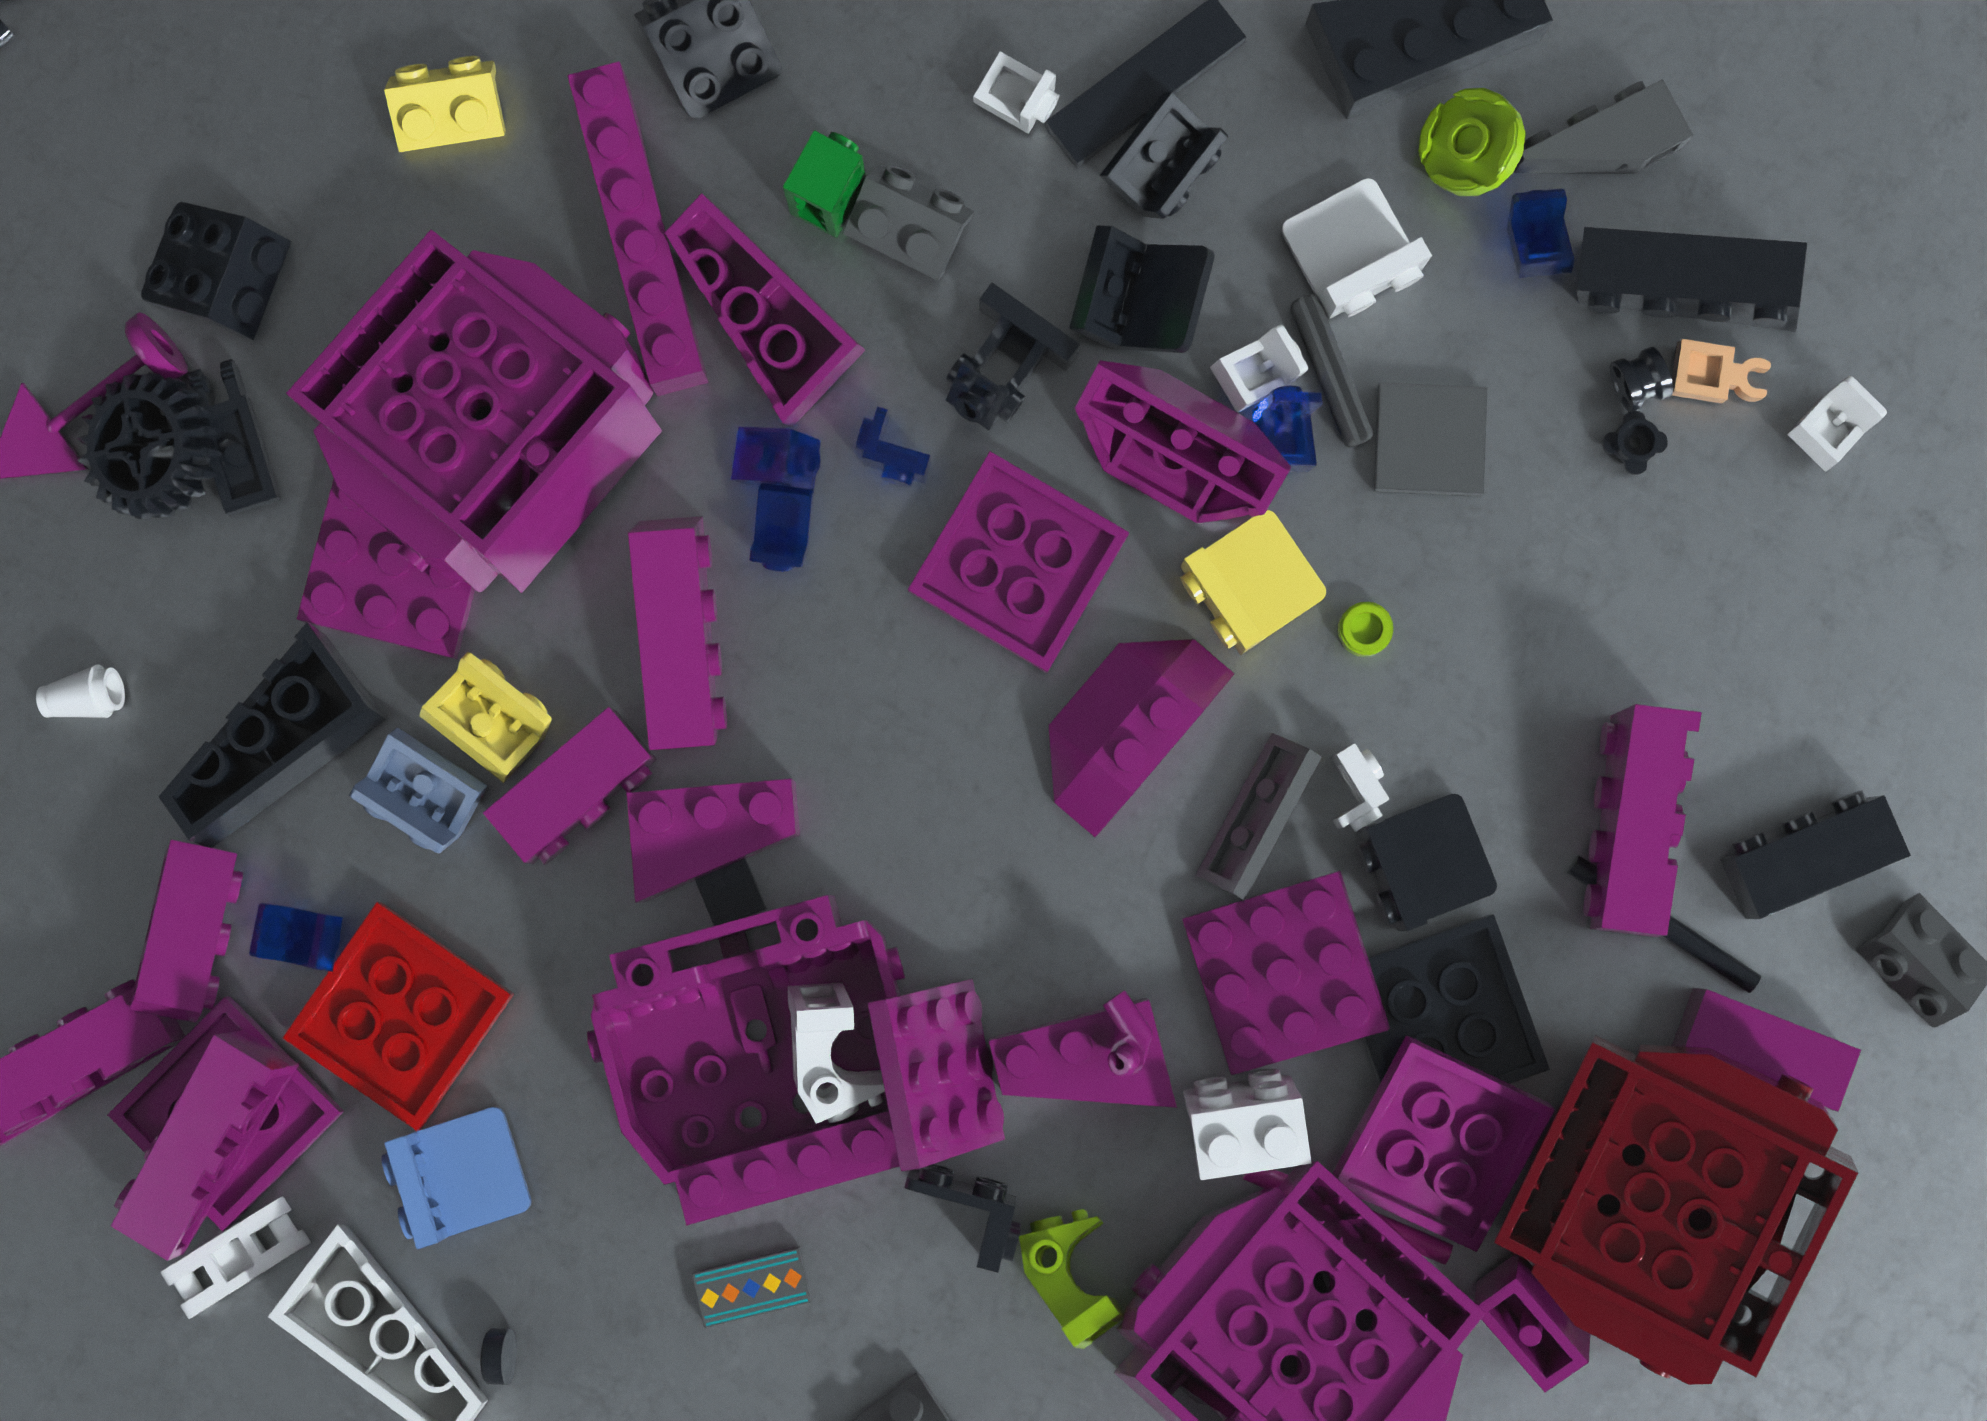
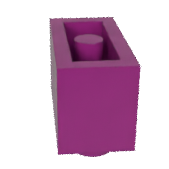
[1474,1254,1591,1393]

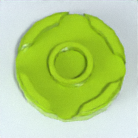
[1418,88,1526,196]

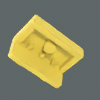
[384,56,506,152]
[419,652,552,783]

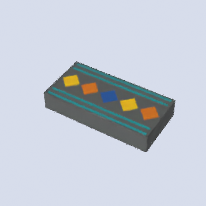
[692,1246,812,1328]

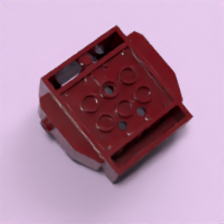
[1494,1035,1858,1385]

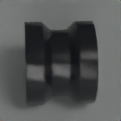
[1610,347,1673,412]

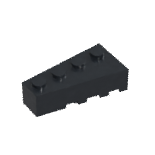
[1305,0,1553,119]
[1577,227,1807,332]
[158,622,386,848]

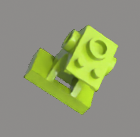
[1019,1209,1125,1349]

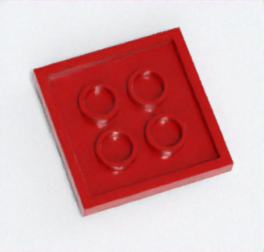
[283,902,514,1131]

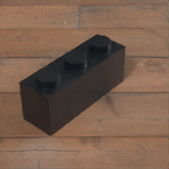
[1720,790,1911,919]

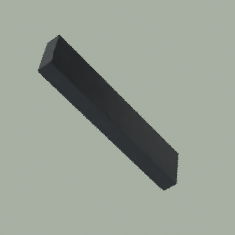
[1045,0,1246,168]

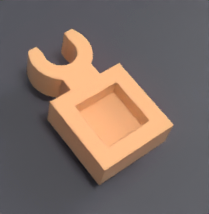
[1672,339,1771,404]

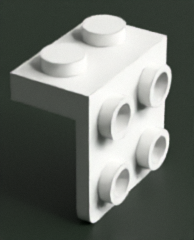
[1281,178,1432,320]
[1183,1069,1312,1180]

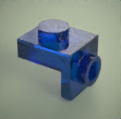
[1507,189,1575,278]
[1252,386,1323,473]
[856,406,931,488]
[731,427,821,492]
[749,483,814,572]
[249,903,343,971]

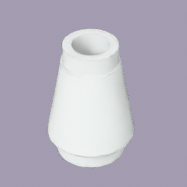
[36,665,125,718]

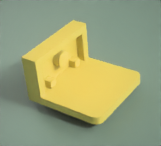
[1180,510,1326,655]

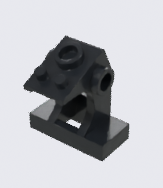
[946,282,1080,431]

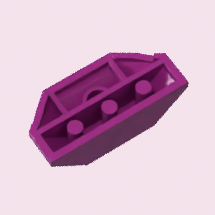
[1075,360,1291,523]
[1048,639,1234,837]

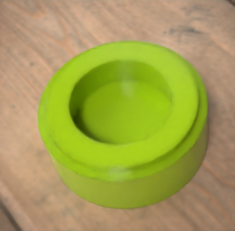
[1337,602,1393,657]

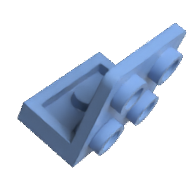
[381,1107,531,1250]

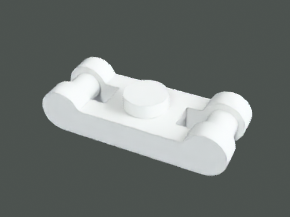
[160,1196,311,1320]

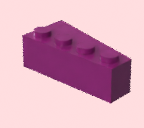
[628,516,727,750]
[1584,704,1702,937]
[111,1030,299,1261]

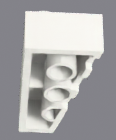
[268,1224,489,1421]

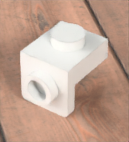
[973,51,1060,134]
[1210,324,1308,413]
[1787,376,1887,472]
[1330,743,1389,832]

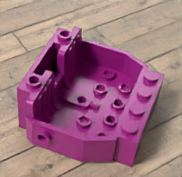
[286,230,662,593]
[587,895,905,1226]
[1114,1161,1486,1421]

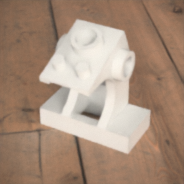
[788,983,885,1124]

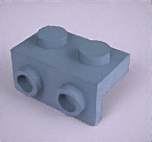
[349,727,488,853]

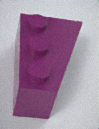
[989,998,1177,1108]

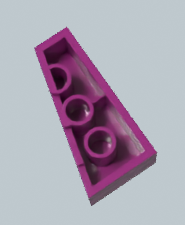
[665,193,865,427]
[0,979,185,1146]

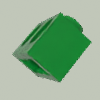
[783,130,866,238]

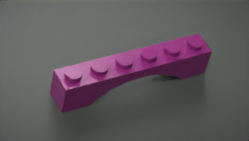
[567,61,709,397]

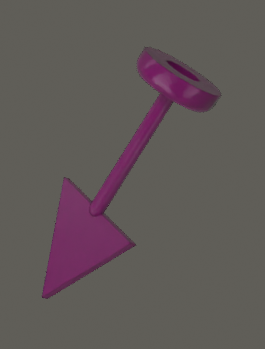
[0,312,188,479]

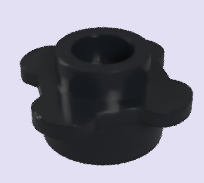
[1602,410,1668,475]

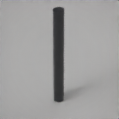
[1566,855,1761,993]

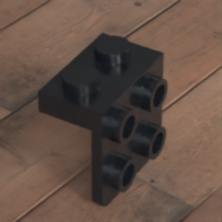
[634,0,782,118]
[141,202,292,340]
[1069,225,1215,353]
[1356,794,1497,931]
[904,1164,1021,1273]

